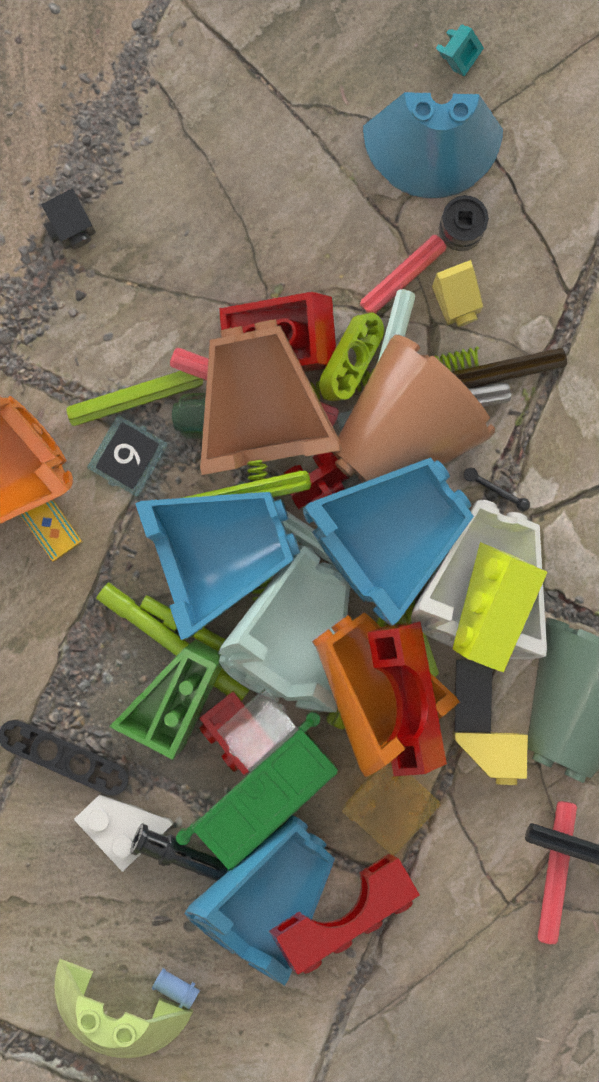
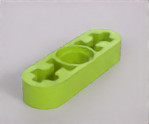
[320,313,384,401]

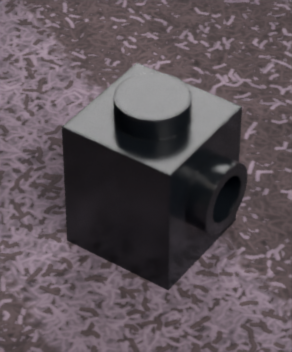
[41,188,96,249]

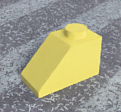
[432,260,483,327]
[452,731,528,785]

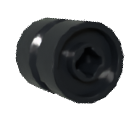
[439,195,489,251]

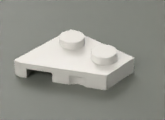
[74,793,174,872]

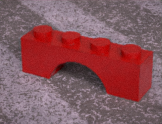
[367,621,447,777]
[269,853,420,975]

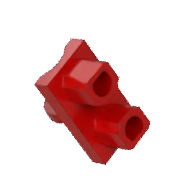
[284,452,349,510]

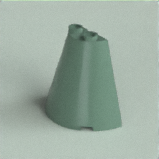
[528,617,599,783]

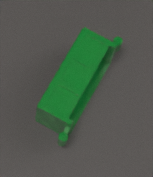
[176,711,338,870]

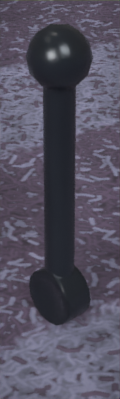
[464,467,530,512]

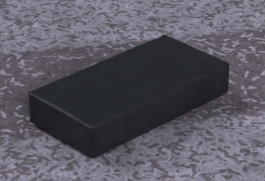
[454,660,492,733]

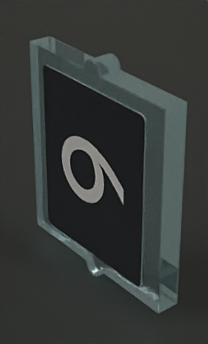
[87,415,169,497]

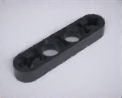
[0,719,130,796]

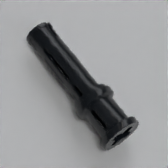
[130,823,231,881]

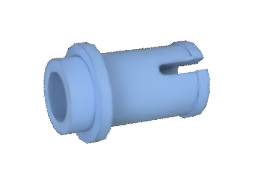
[152,968,200,1009]

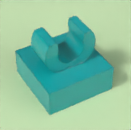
[436,24,484,76]

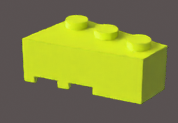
[452,542,548,673]

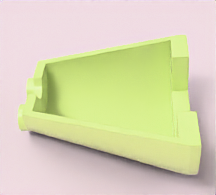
[54,959,193,1058]

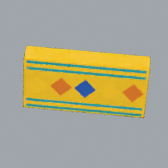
[20,500,83,562]

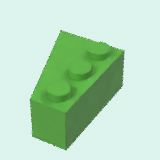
[109,640,222,760]

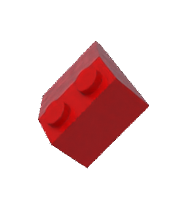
[219,292,336,372]

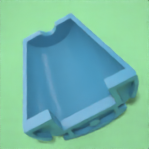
[363,92,503,198]
[303,457,474,626]
[135,492,300,640]
[184,815,335,986]

